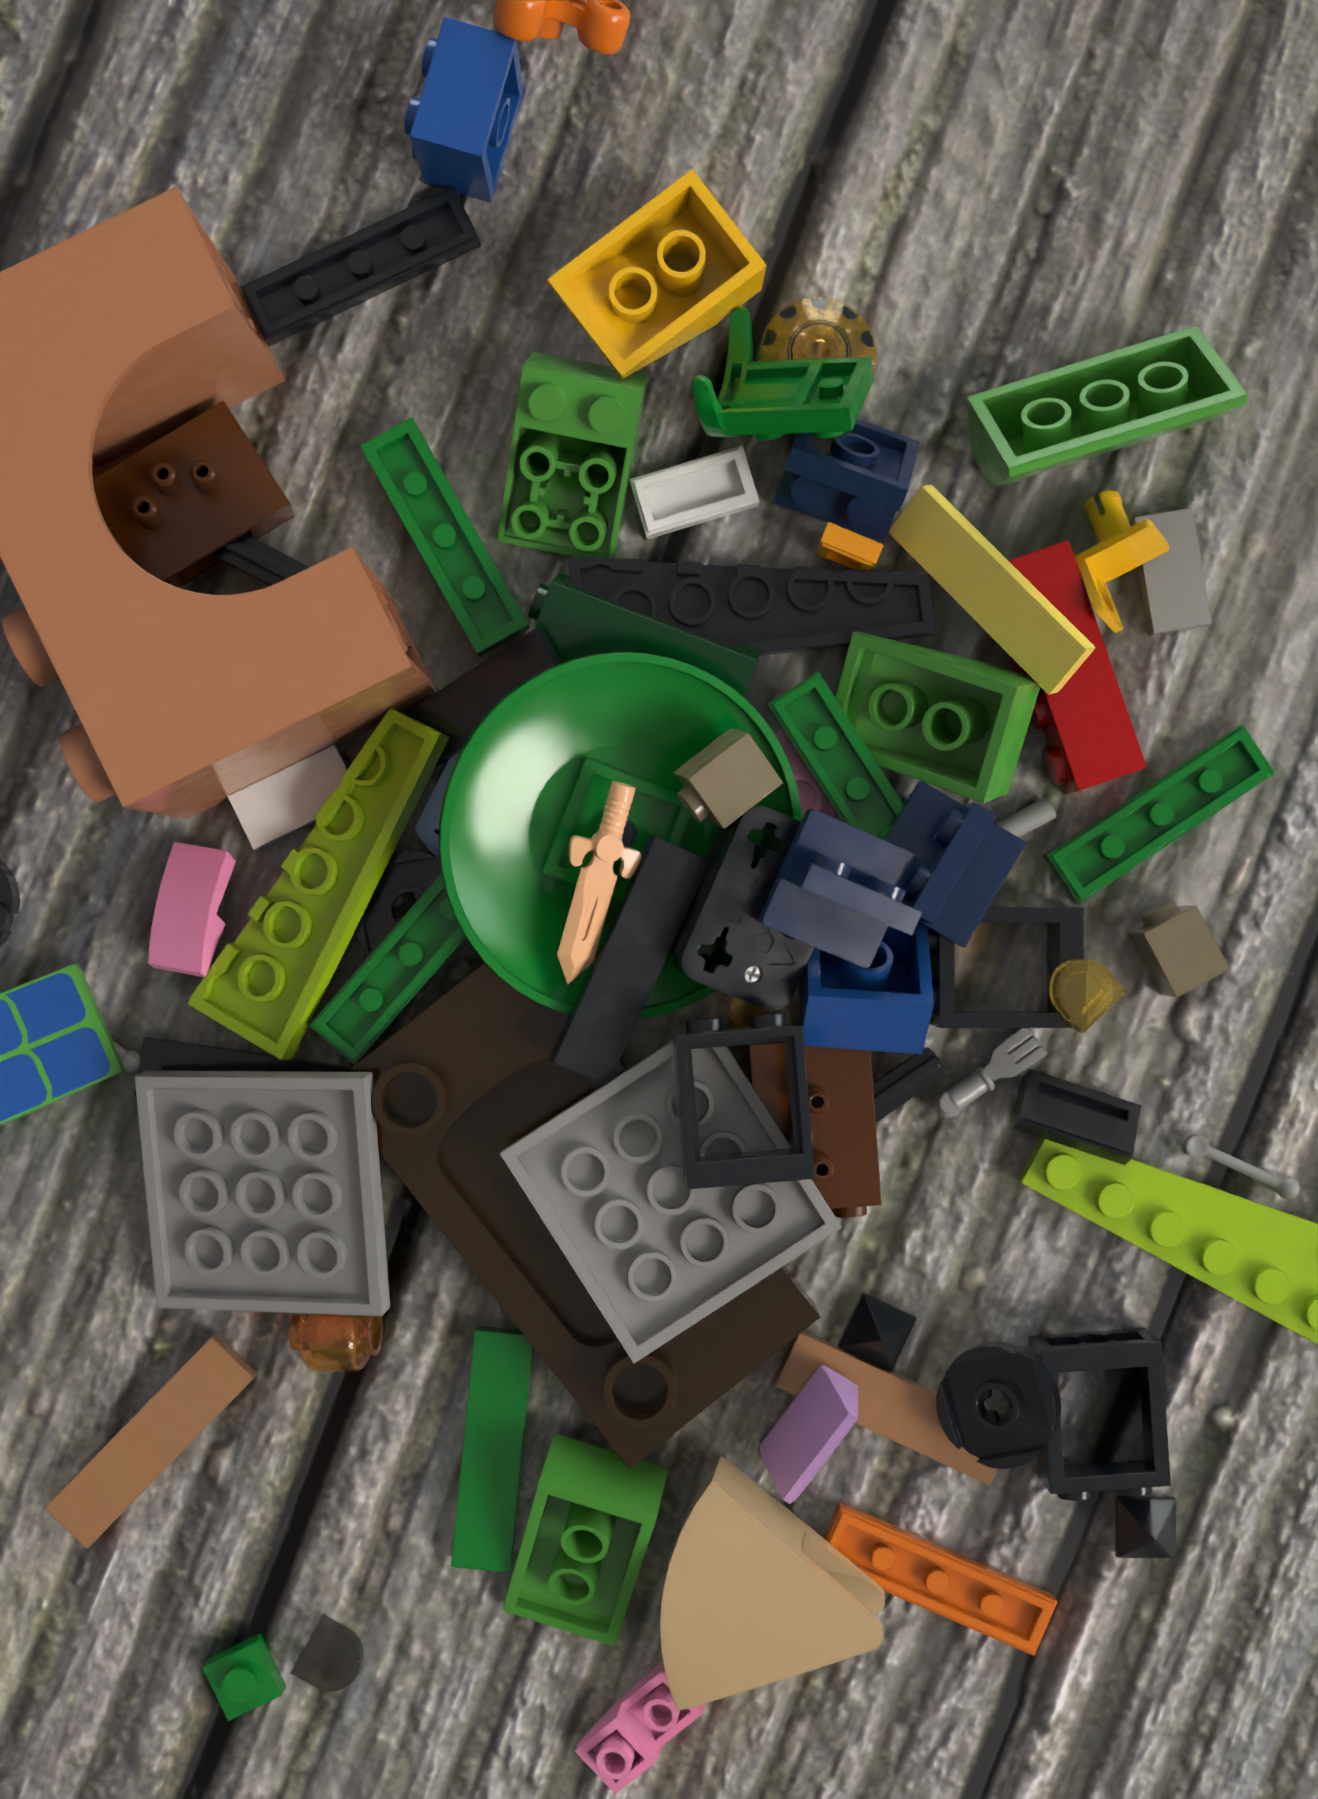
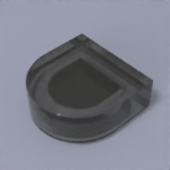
[291,1614,363,1691]

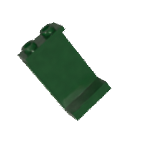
[528,573,761,697]

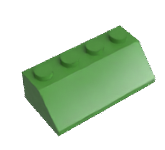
[967,326,1248,489]

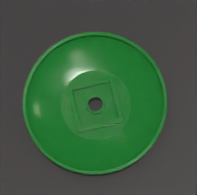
[438,652,802,1019]

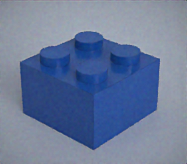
[405,17,524,203]
[799,922,934,1054]

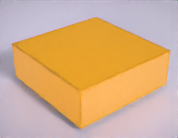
[815,522,884,571]

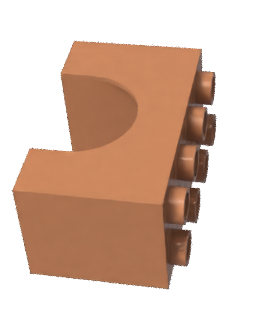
[0,186,437,820]

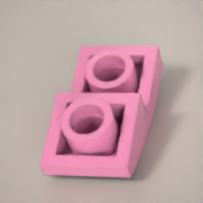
[148,842,236,978]
[575,1661,706,1794]

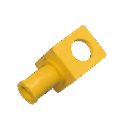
[1074,490,1170,633]

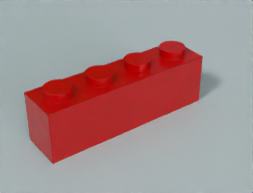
[1007,540,1147,795]

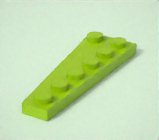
[187,708,449,1060]
[1017,1138,1318,1344]

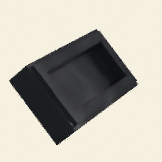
[1012,1069,1141,1165]

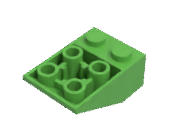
[497,351,649,558]

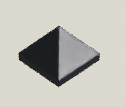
[838,1292,917,1372]
[1115,1496,1176,1558]

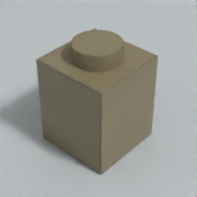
[673,728,783,829]
[1128,901,1230,997]

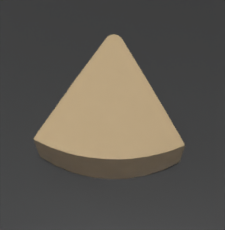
[660,1456,885,1711]

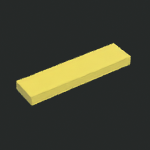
[888,485,1096,695]

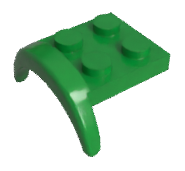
[691,306,874,441]

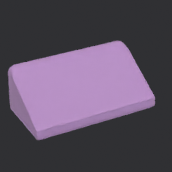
[760,1365,859,1504]

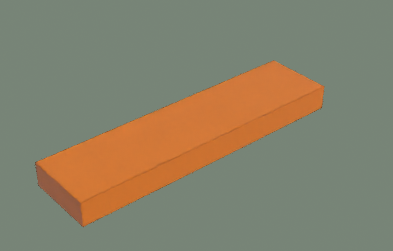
[823,1502,1058,1656]

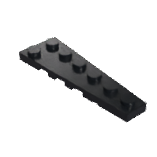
[567,556,936,656]

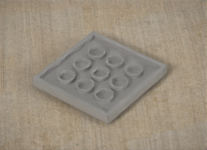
[500,1041,842,1363]
[135,1070,390,1316]

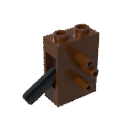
[93,401,310,588]
[746,1042,946,1218]

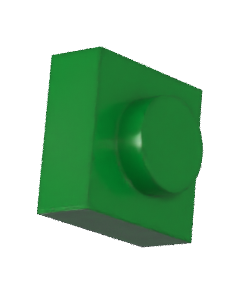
[203,1633,286,1721]

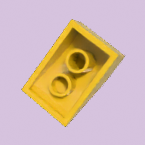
[547,169,767,379]

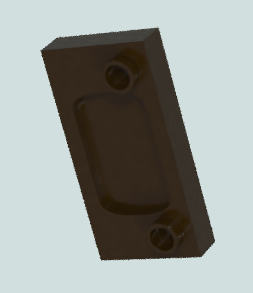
[347,962,820,1468]

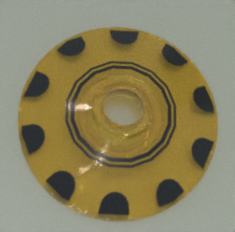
[759,297,877,374]

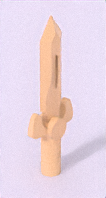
[557,781,642,984]

